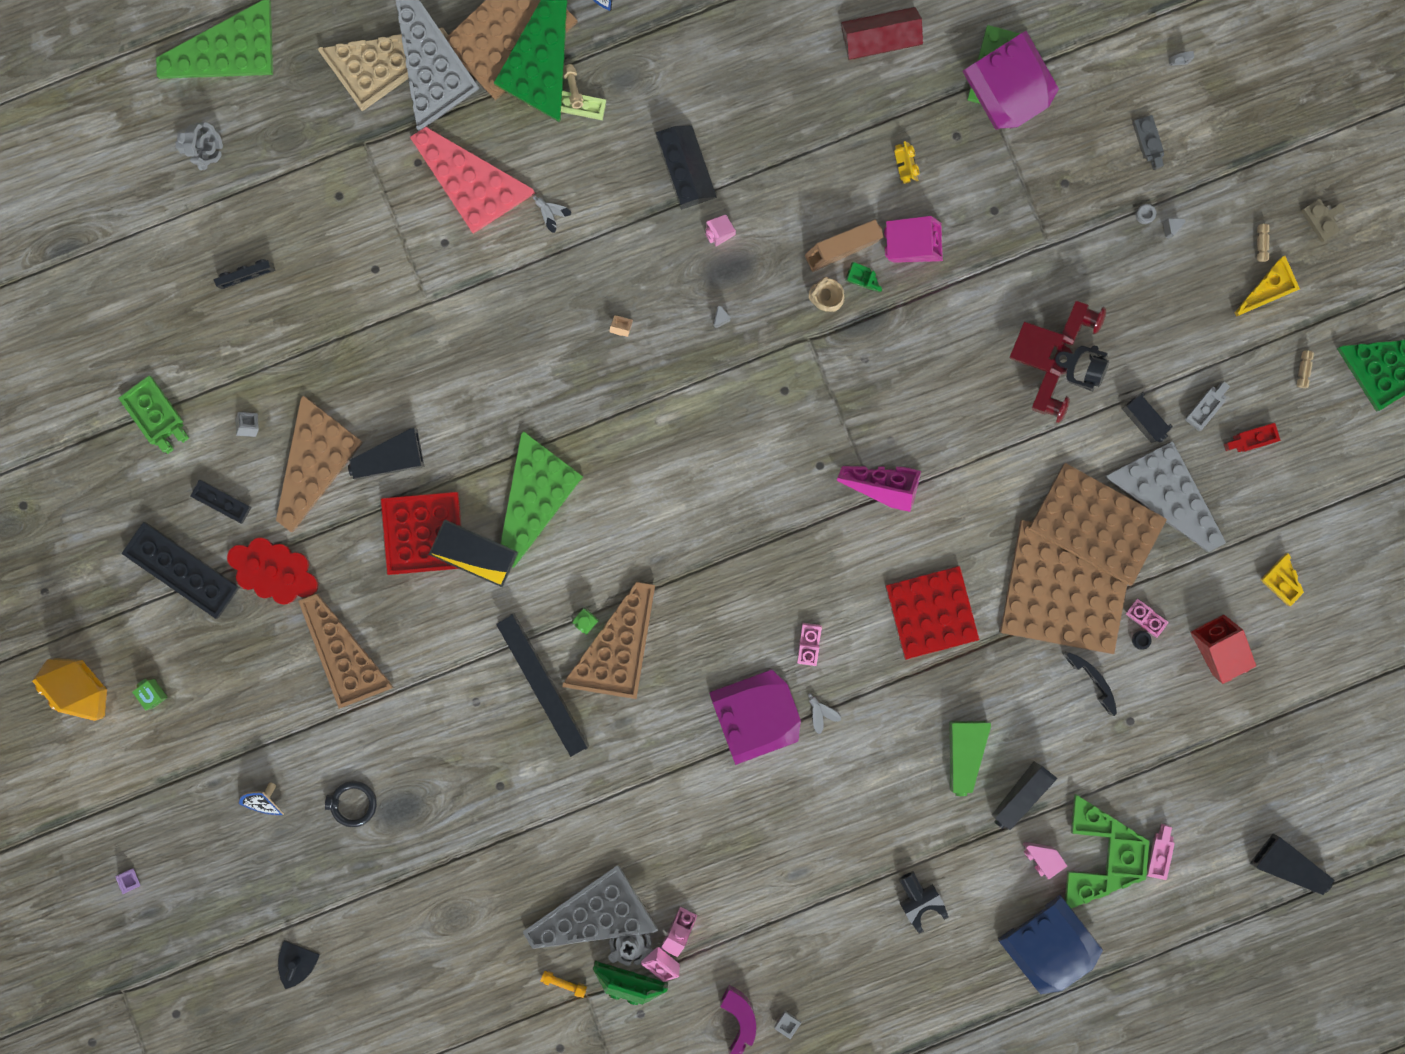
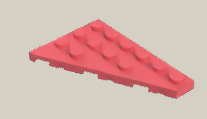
[410,127,535,234]

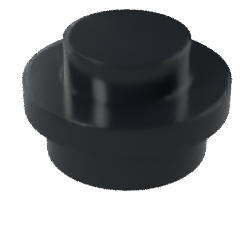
[1132,631,1152,650]

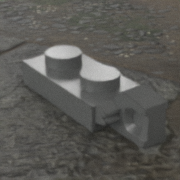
[1133,115,1164,170]

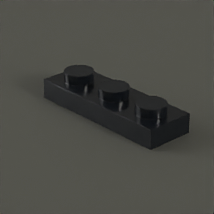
[213,259,276,289]
[190,480,252,524]

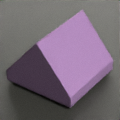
[115,868,141,894]

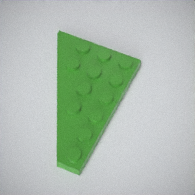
[156,0,273,79]
[501,432,583,568]

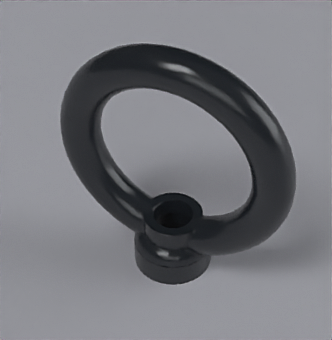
[325,781,377,827]

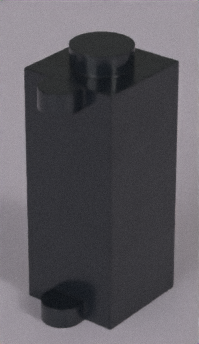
[1121,392,1173,443]

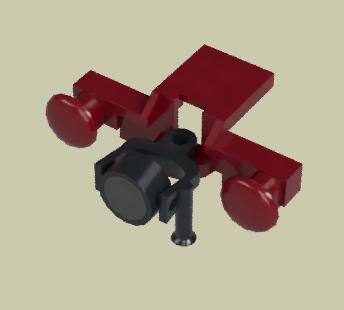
[1009,301,1109,423]

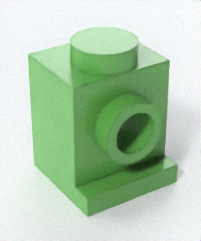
[572,608,599,635]

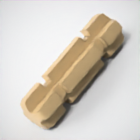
[1257,224,1269,262]
[1297,350,1314,388]

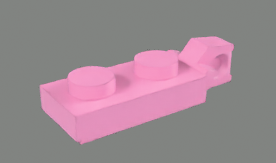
[1146,824,1175,880]

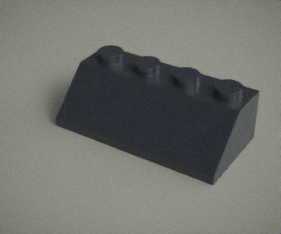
[656,125,717,210]

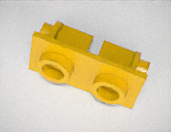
[894,141,920,184]

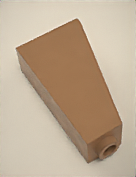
[805,220,883,272]

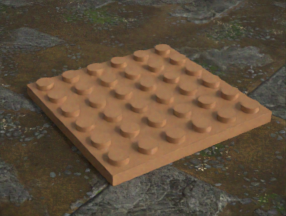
[1000,520,1127,654]

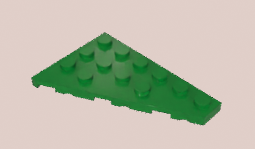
[494,0,568,122]
[1337,340,1405,412]

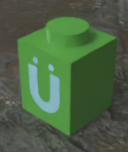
[132,679,168,711]

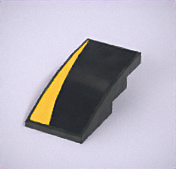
[428,519,519,587]

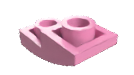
[1126,599,1169,638]
[797,623,822,666]

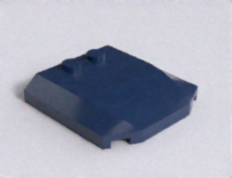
[998,895,1103,994]

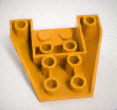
[32,658,107,721]

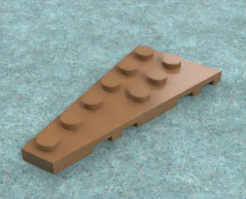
[298,594,395,709]

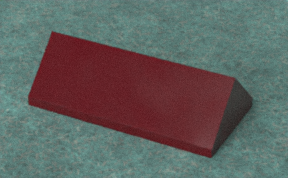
[841,7,923,60]

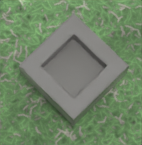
[774,1011,801,1039]

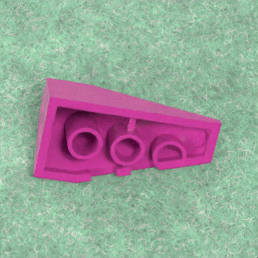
[837,466,921,512]

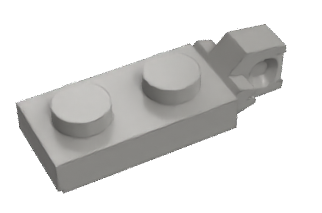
[1184,382,1230,431]

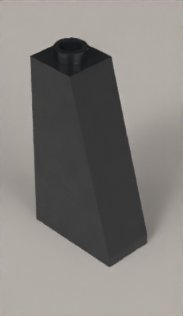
[348,428,425,480]
[992,761,1058,830]
[1249,834,1335,895]

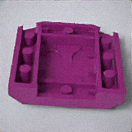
[962,31,1059,130]
[709,669,801,765]

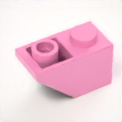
[705,215,736,246]
[1023,842,1067,879]
[661,907,697,957]

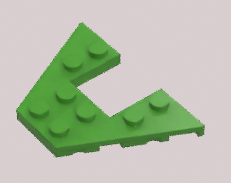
[1065,794,1149,908]

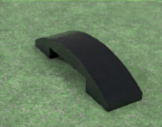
[1062,651,1117,716]

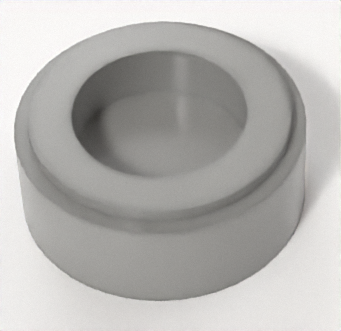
[1135,204,1156,224]

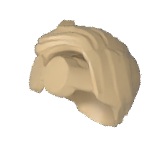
[809,277,845,312]

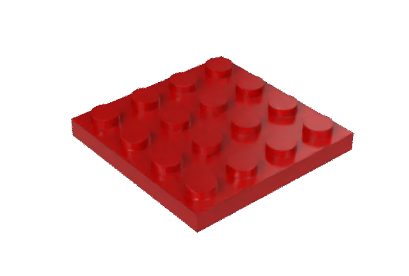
[381,492,461,575]
[885,566,980,660]

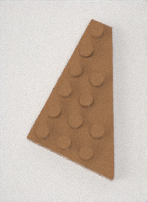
[276,396,363,532]
[562,582,655,699]

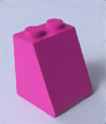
[884,216,943,263]

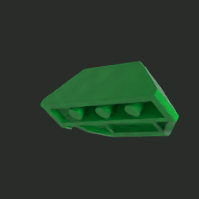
[593,960,668,1005]

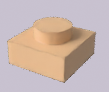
[610,315,633,337]

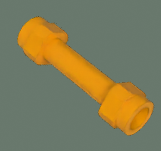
[540,970,587,998]

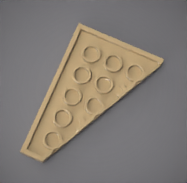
[318,28,448,111]

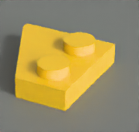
[1260,553,1304,606]

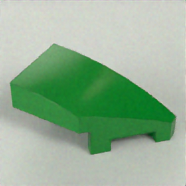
[845,262,882,292]

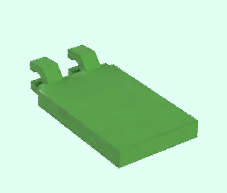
[119,376,189,454]

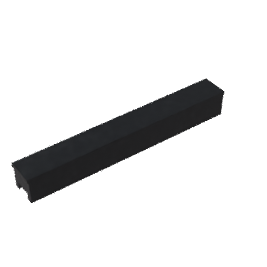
[496,613,589,757]

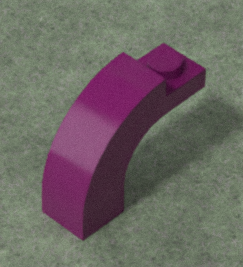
[720,985,756,1054]

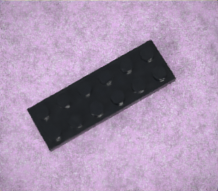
[121,522,240,619]

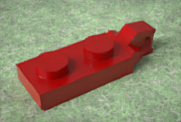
[1224,423,1281,452]

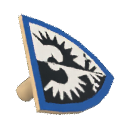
[239,783,284,815]

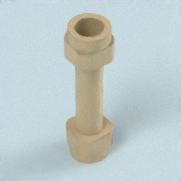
[563,64,583,109]

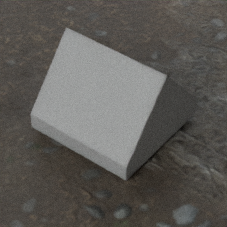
[1163,219,1186,239]
[714,306,731,328]

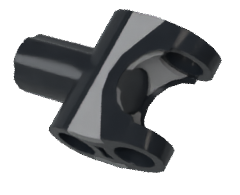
[899,871,949,934]

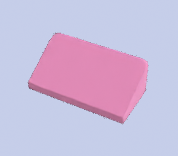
[641,947,680,982]

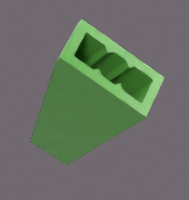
[949,721,991,796]

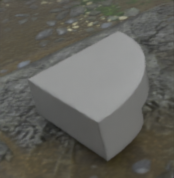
[1169,51,1194,66]

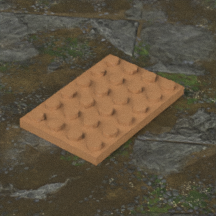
[446,0,578,101]
[1029,463,1167,586]

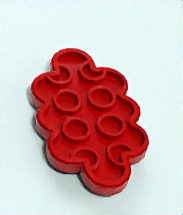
[227,538,319,605]

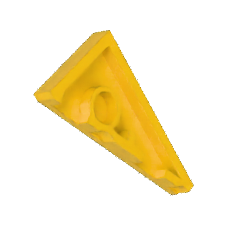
[1234,256,1300,317]

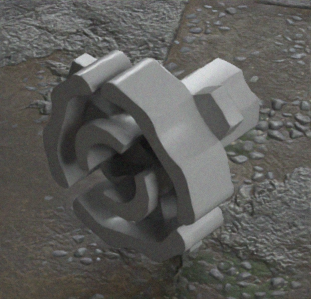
[175,122,223,170]
[608,933,653,966]

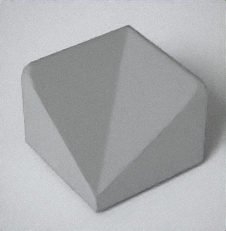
[235,412,259,437]

